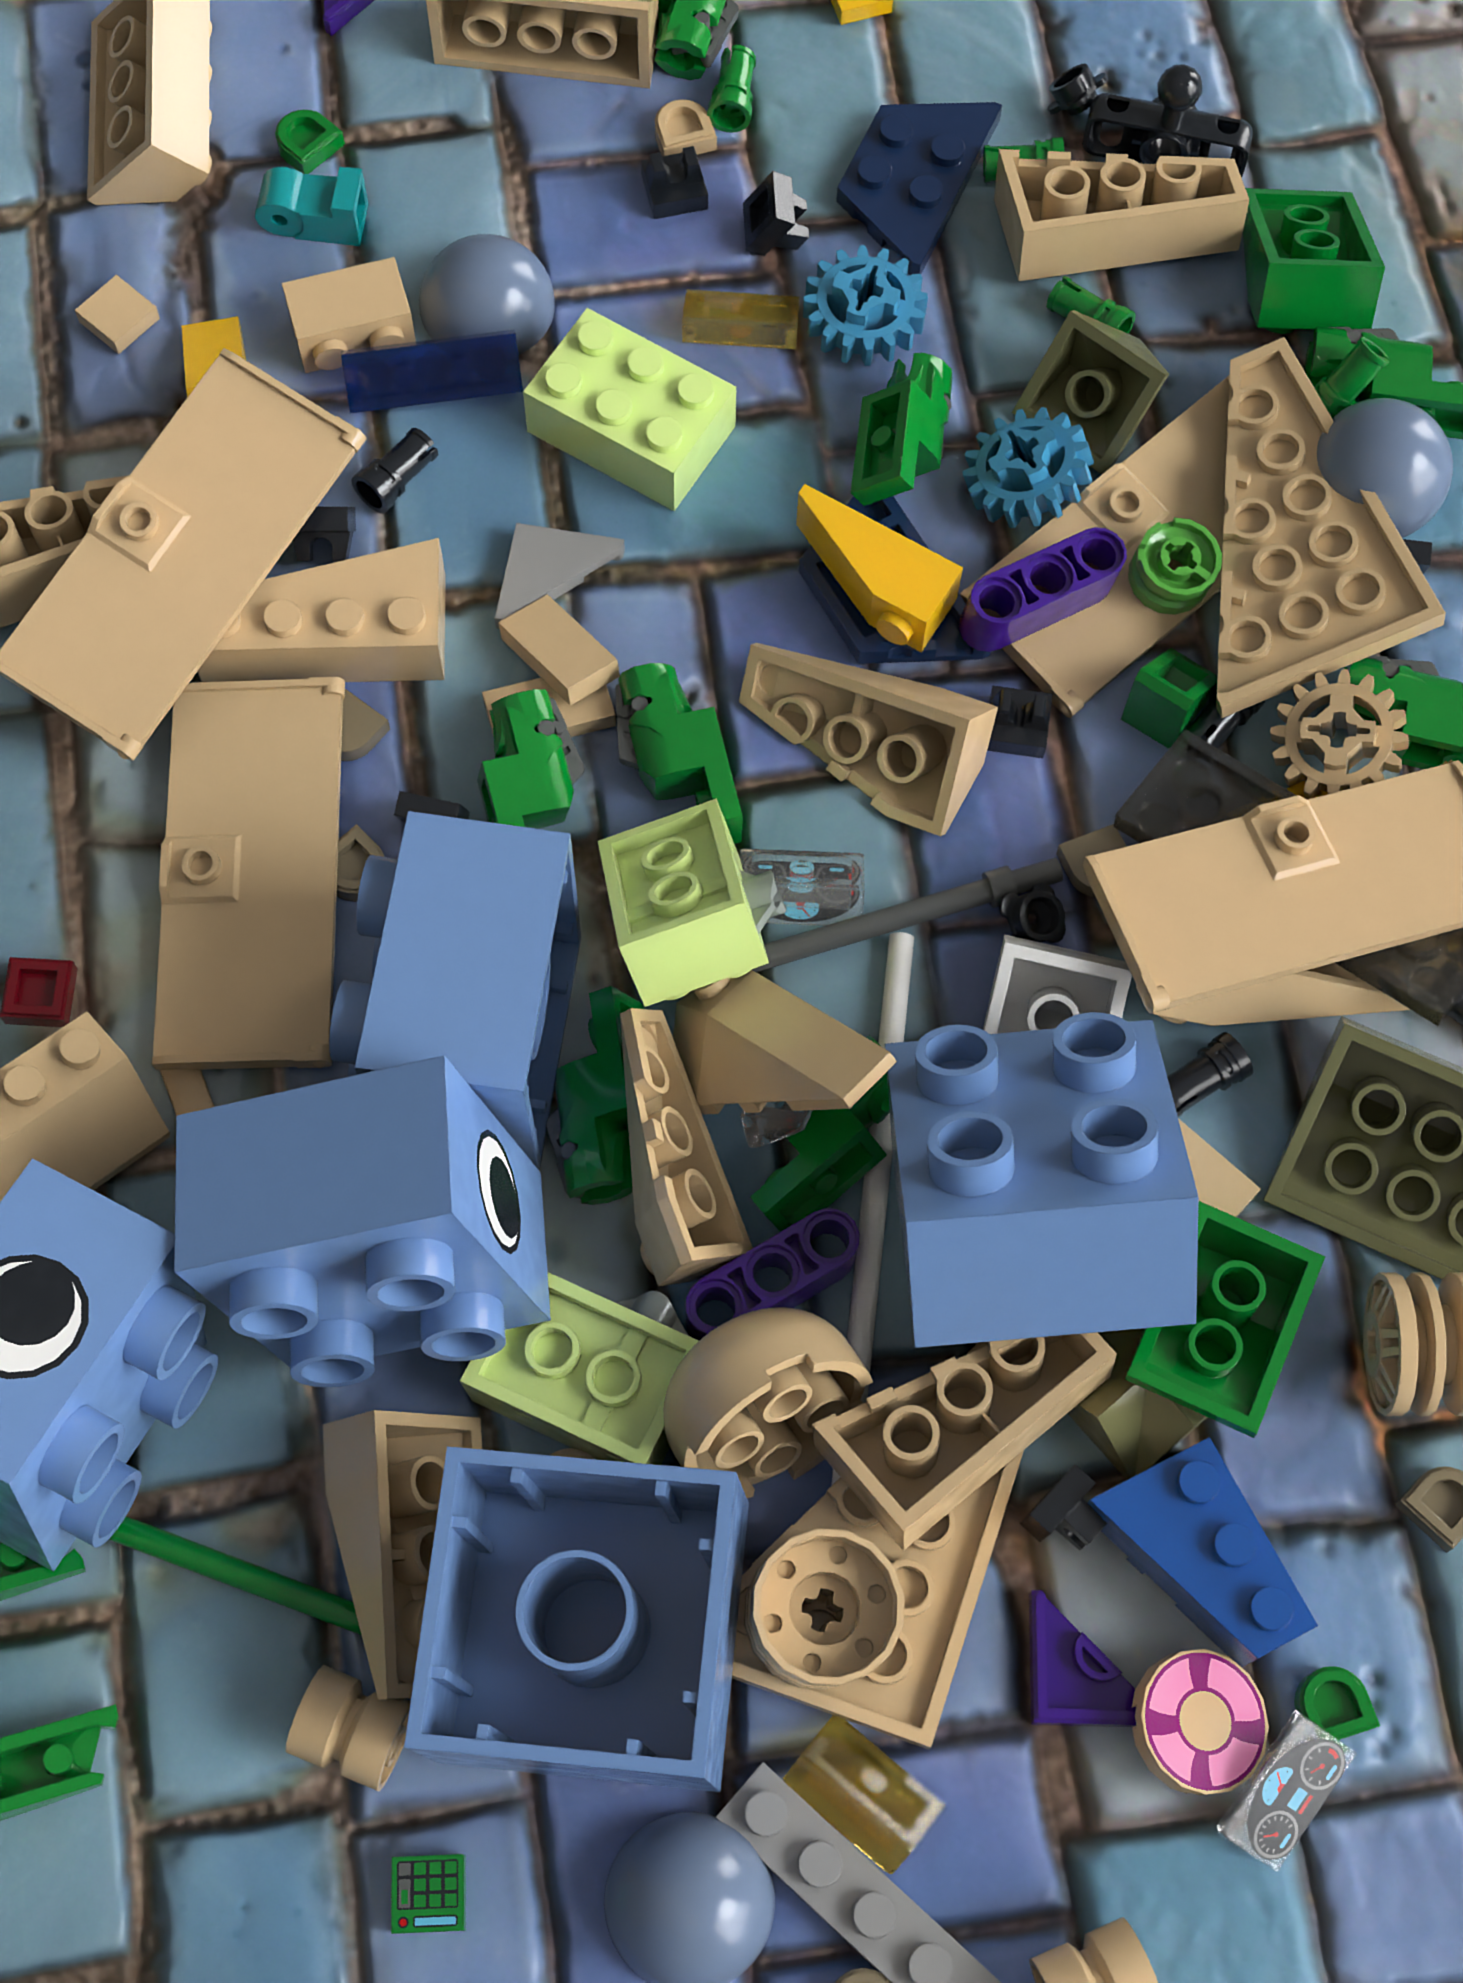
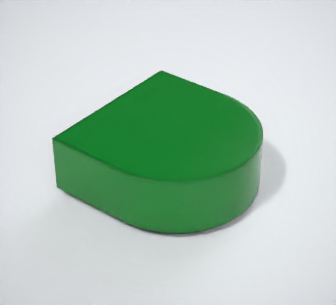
[275,110,345,174]
[1294,1666,1380,1742]

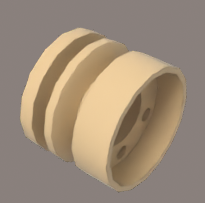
[1363,1272,1463,1416]
[744,1529,905,1689]

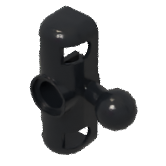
[1082,64,1253,178]

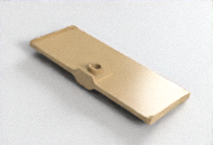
[0,348,367,761]
[959,375,1229,718]
[152,677,345,1070]
[1083,760,1463,1014]

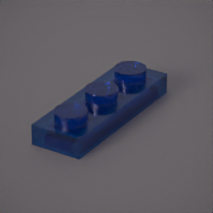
[341,329,523,413]

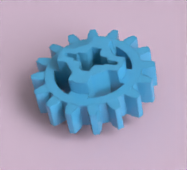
[802,245,928,366]
[962,407,1094,528]

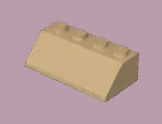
[87,0,212,205]
[426,0,659,89]
[0,1012,170,1202]

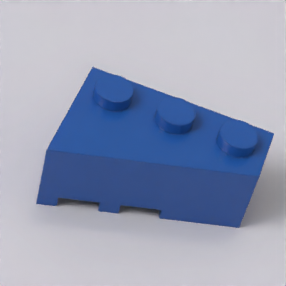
[1087,1437,1318,1667]

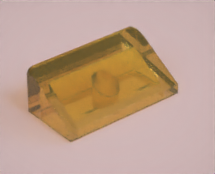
[682,289,800,349]
[783,1715,946,1874]

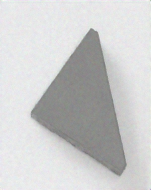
[495,523,625,629]

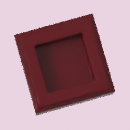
[0,957,78,1027]

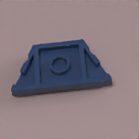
[836,102,1002,275]
[799,496,991,664]

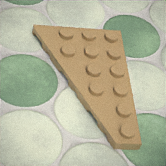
[1216,337,1446,718]
[732,1342,1024,1750]

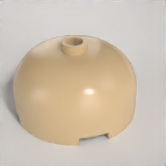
[663,1307,873,1498]

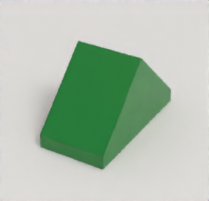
[1121,648,1218,751]

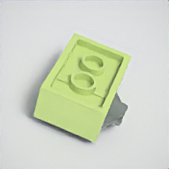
[598,798,787,1007]
[460,1272,699,1465]

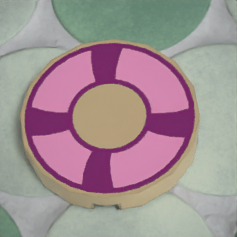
[1132,1649,1269,1796]

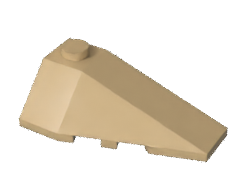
[739,643,998,837]
[1152,954,1416,1026]
[673,970,897,1115]
[620,1008,753,1286]
[323,1410,482,1700]

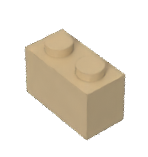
[282,257,417,373]

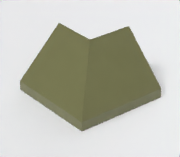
[1011,310,1169,474]
[1067,1328,1208,1480]

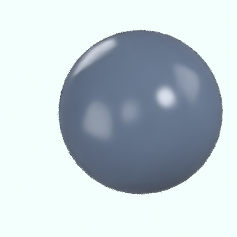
[419,234,555,362]
[1317,398,1453,538]
[604,1812,775,1983]

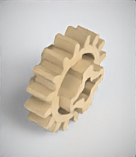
[1270,669,1409,800]

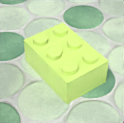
[523,308,737,511]

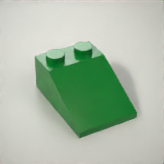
[1243,188,1385,334]
[1125,1201,1325,1438]

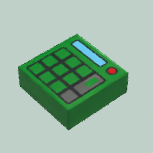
[391,1854,466,1934]

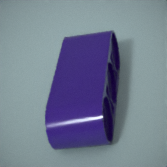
[959,527,1127,652]
[686,1208,860,1341]

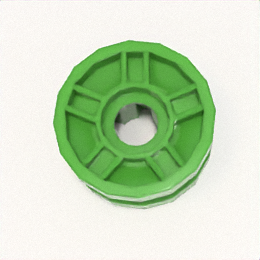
[1128,517,1222,615]

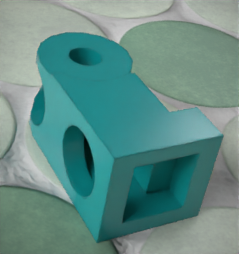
[255,167,369,246]

